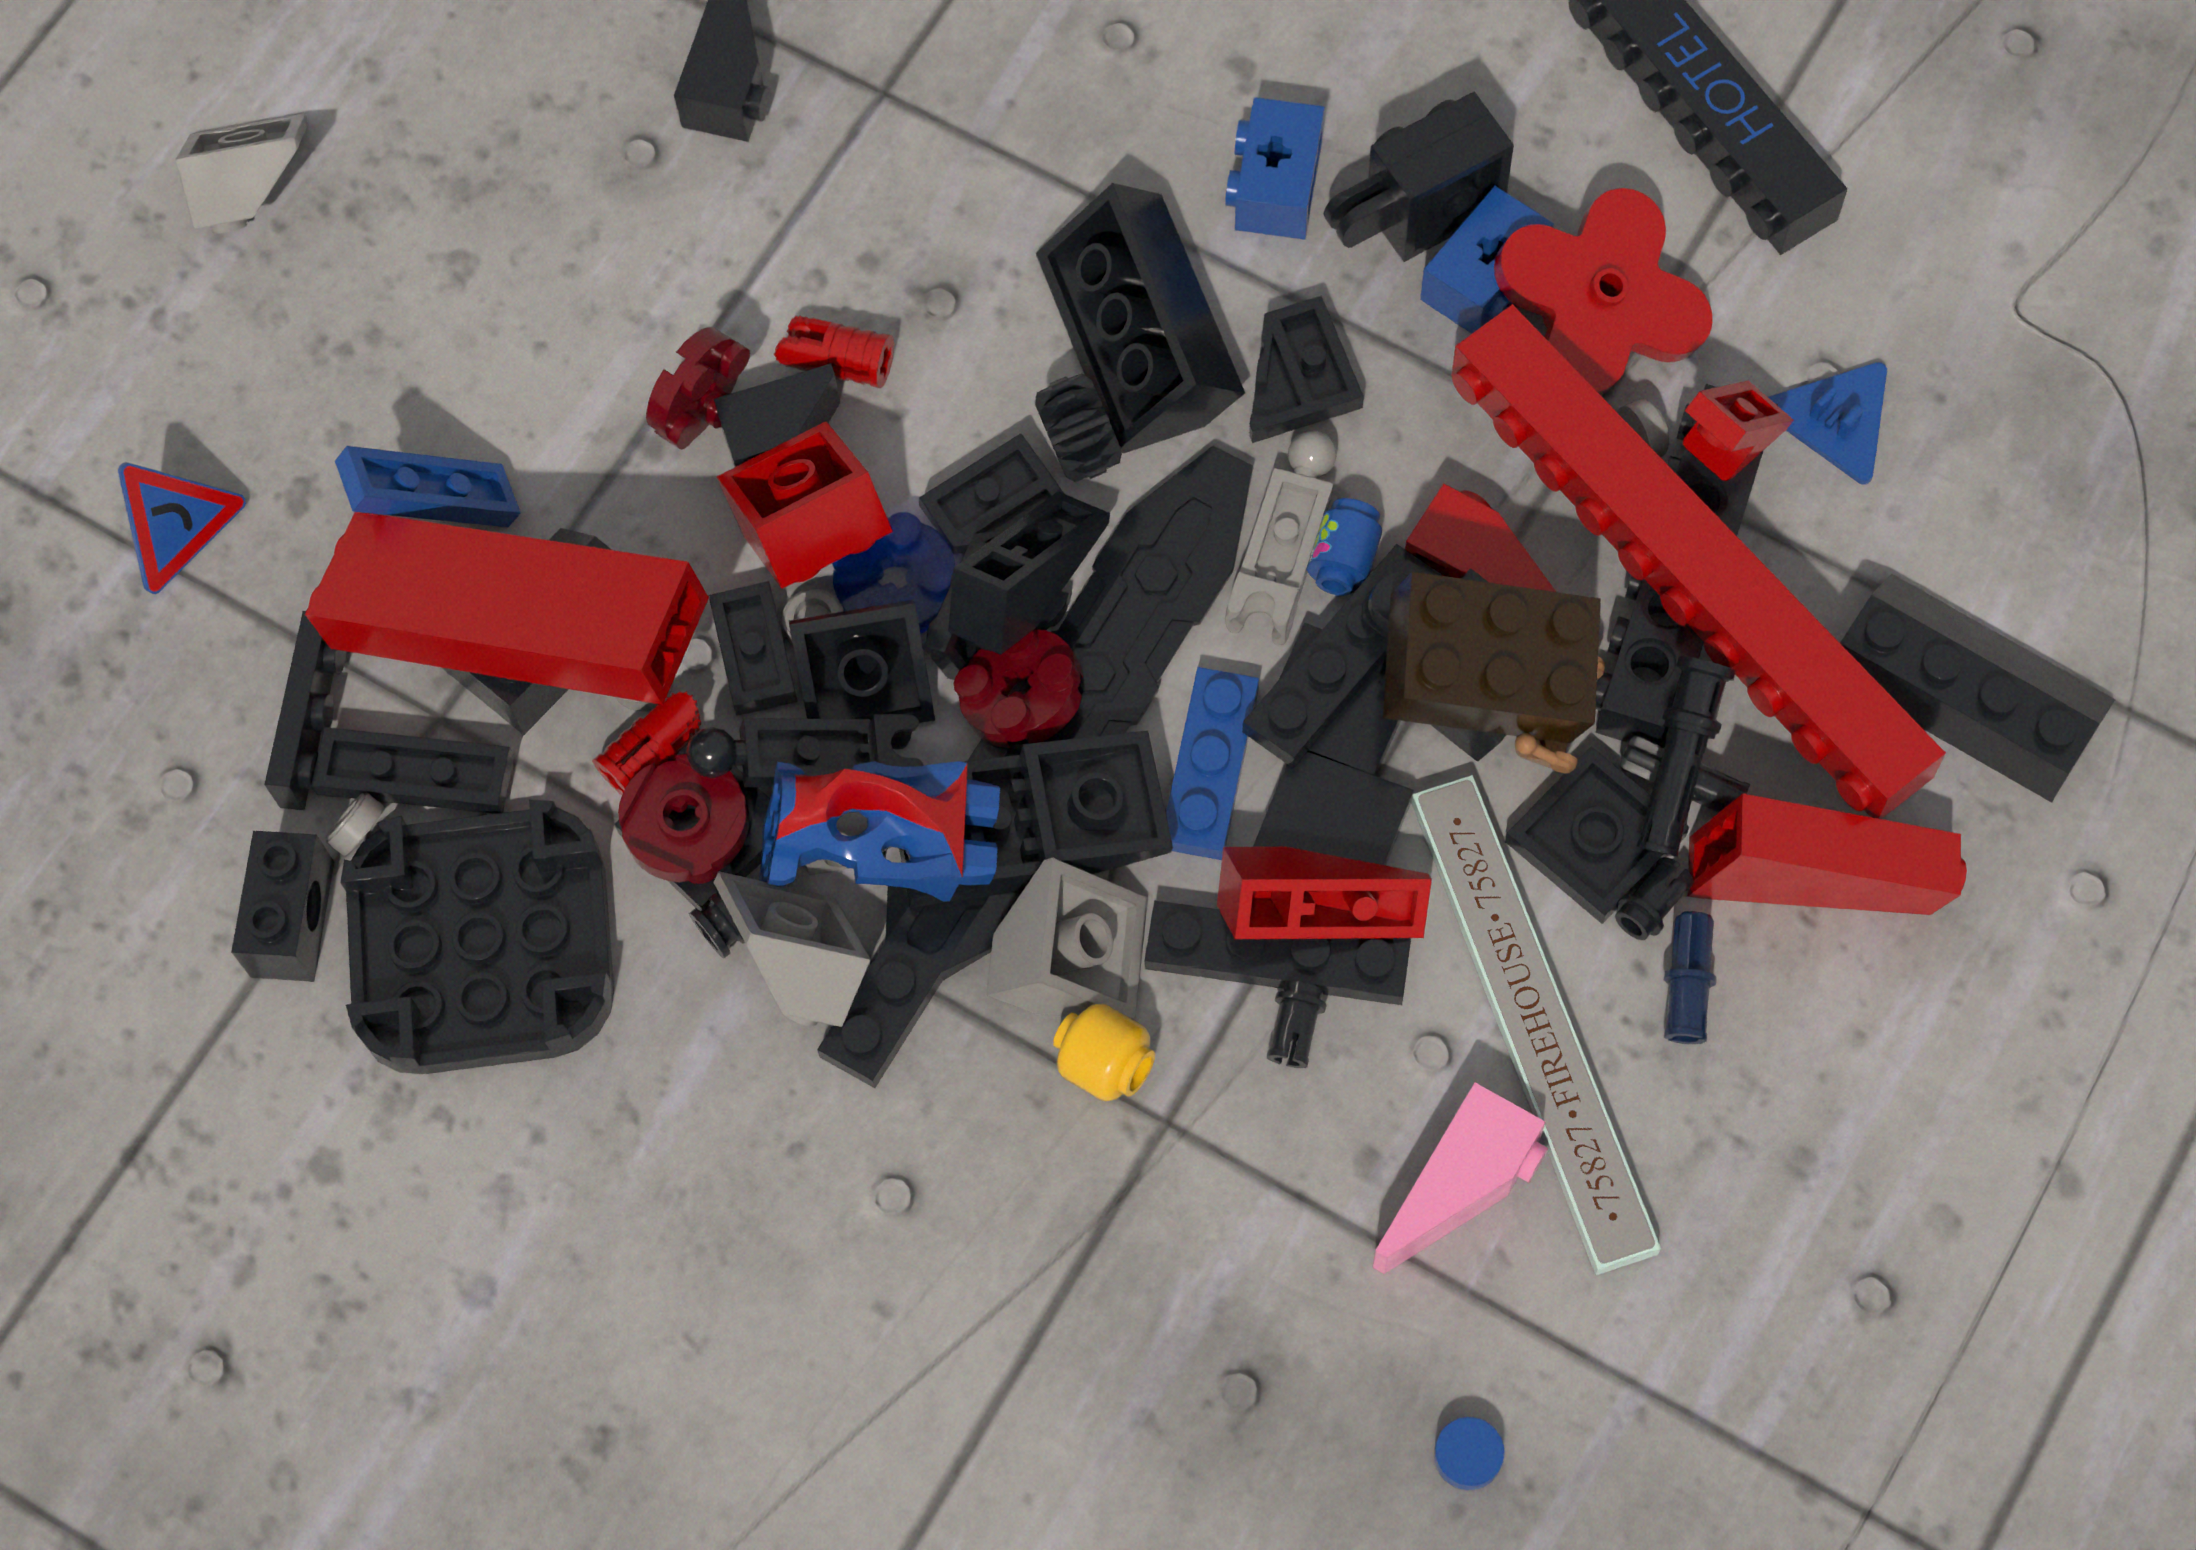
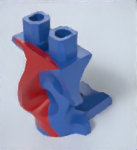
[758,761,1000,902]

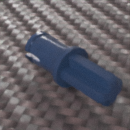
[1663,911,1717,1044]

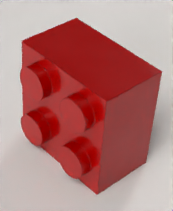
[717,421,893,589]

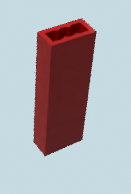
[305,512,709,705]

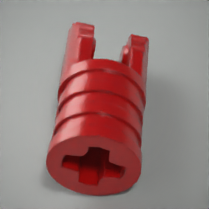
[773,315,894,388]
[592,691,701,796]

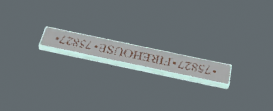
[1411,775,1661,1275]

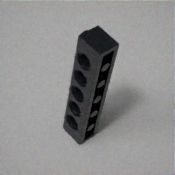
[1595,384,1778,746]

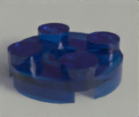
[832,512,956,634]

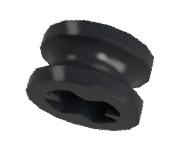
[689,893,745,958]

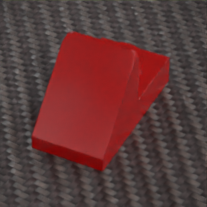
[1683,380,1794,481]

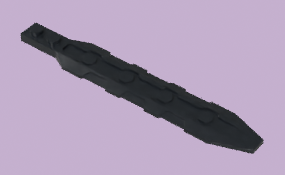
[817,446,1253,1088]

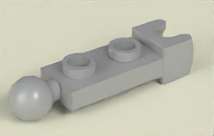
[1225,430,1337,645]

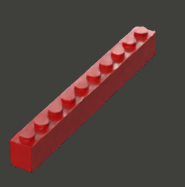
[1451,304,1946,819]

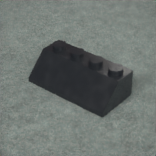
[1036,183,1245,454]
[1840,574,2115,803]

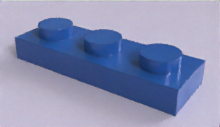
[335,446,521,527]
[1166,667,1259,860]

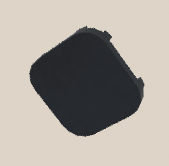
[340,799,614,1074]

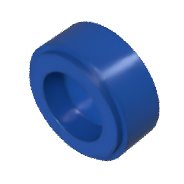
[1434,1417,1504,1490]

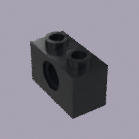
[231,830,334,982]

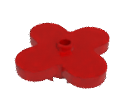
[1494,188,1713,396]

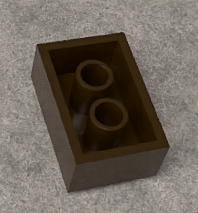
[1383,572,1601,743]

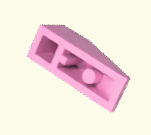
[1373,1082,1548,1274]

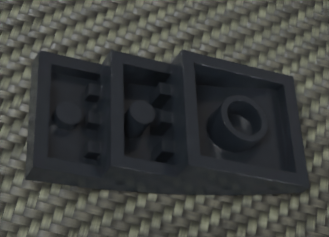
[899,730,1173,908]

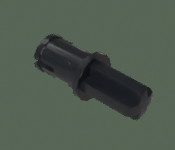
[1620,734,1750,813]

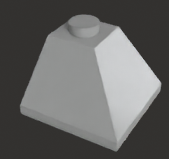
[175,113,308,233]
[986,858,1147,1020]
[714,871,871,1027]

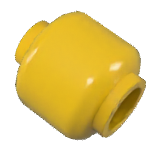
[1053,1003,1155,1102]

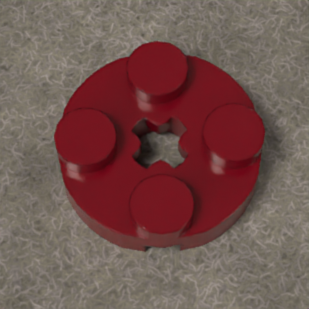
[646,327,750,450]
[954,630,1084,748]
[618,754,749,884]

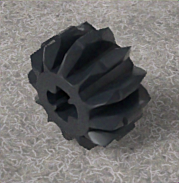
[1034,373,1122,482]

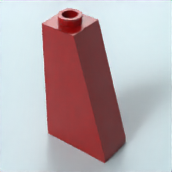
[1688,793,1967,915]

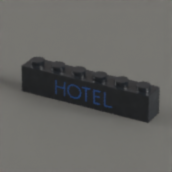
[1568,0,1848,255]

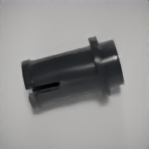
[1615,857,1694,940]
[1267,981,1327,1068]

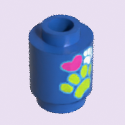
[1307,498,1382,596]

